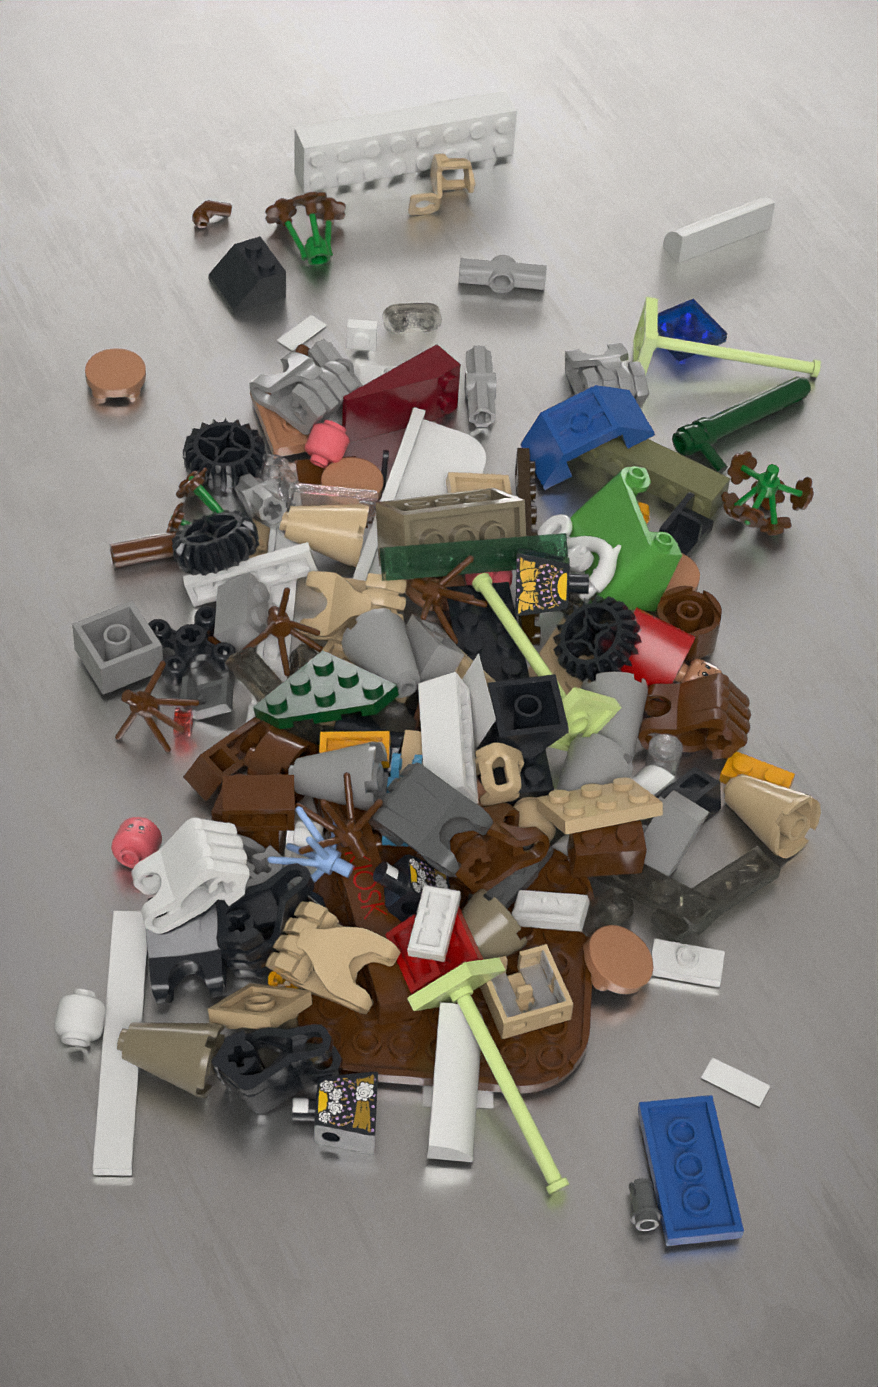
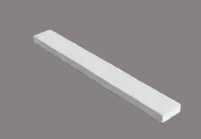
[93,911,148,1176]

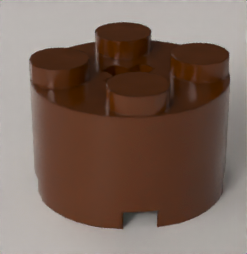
[655,586,722,662]
[244,725,319,804]

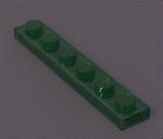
[379,533,568,581]

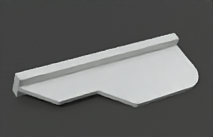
[352,407,486,581]

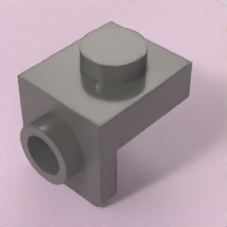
[179,675,234,721]

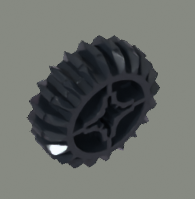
[183,418,267,493]
[172,510,259,576]
[553,595,642,682]

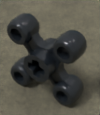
[148,606,237,687]

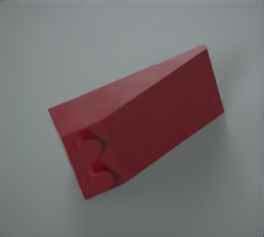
[342,344,461,443]

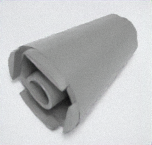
[341,608,420,698]
[581,672,648,764]
[556,733,633,791]
[288,741,388,811]

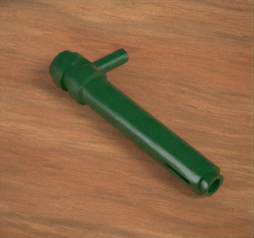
[672,376,811,474]

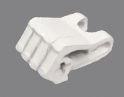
[131,818,249,934]

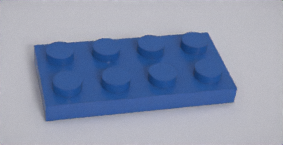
[637,1095,744,1246]

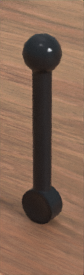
[379,450,389,500]

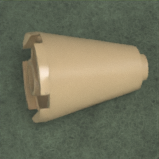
[279,504,369,567]
[724,774,821,858]

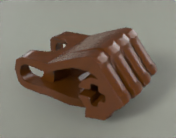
[638,673,751,759]
[450,803,550,894]

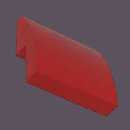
[621,607,695,700]
[385,907,484,994]

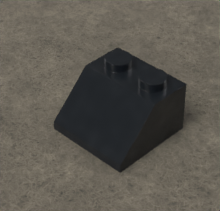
[208,236,286,315]
[488,674,569,759]

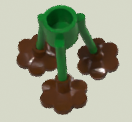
[265,192,346,266]

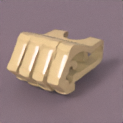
[299,571,406,642]
[265,902,400,1014]

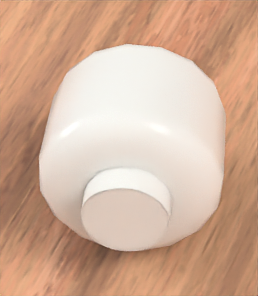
[54,989,106,1047]

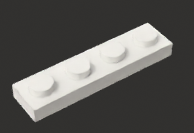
[183,542,318,607]

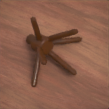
[411,556,488,644]
[237,587,323,677]
[115,661,199,753]
[295,772,383,859]

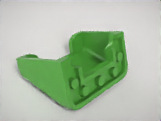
[569,466,682,611]

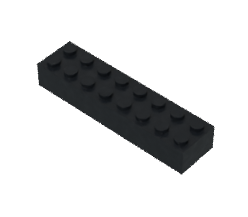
[443,582,554,818]

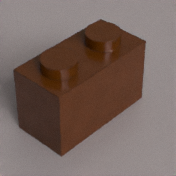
[222,773,295,831]
[567,820,647,878]

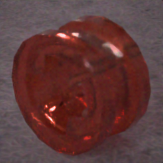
[173,707,193,739]

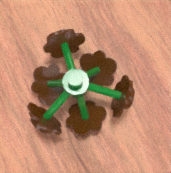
[721,451,814,535]

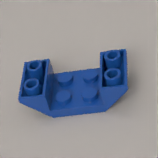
[520,385,655,490]

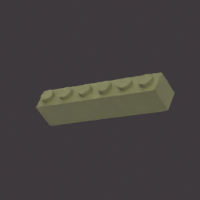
[577,436,730,519]

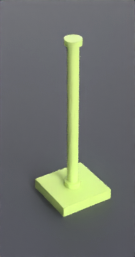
[632,297,821,378]
[472,573,621,752]
[407,957,569,1195]

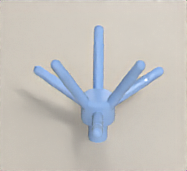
[267,806,354,883]

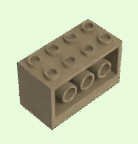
[376,488,527,580]

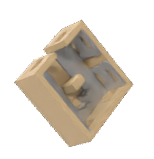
[480,944,574,1039]

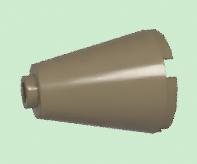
[461,889,527,959]
[117,1022,225,1099]

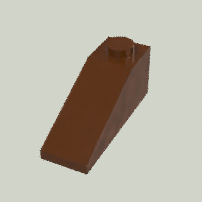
[183,717,271,802]

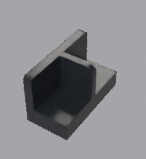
[659,492,714,558]

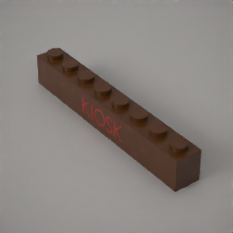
[312,797,422,1025]

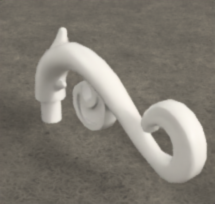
[538,514,621,601]

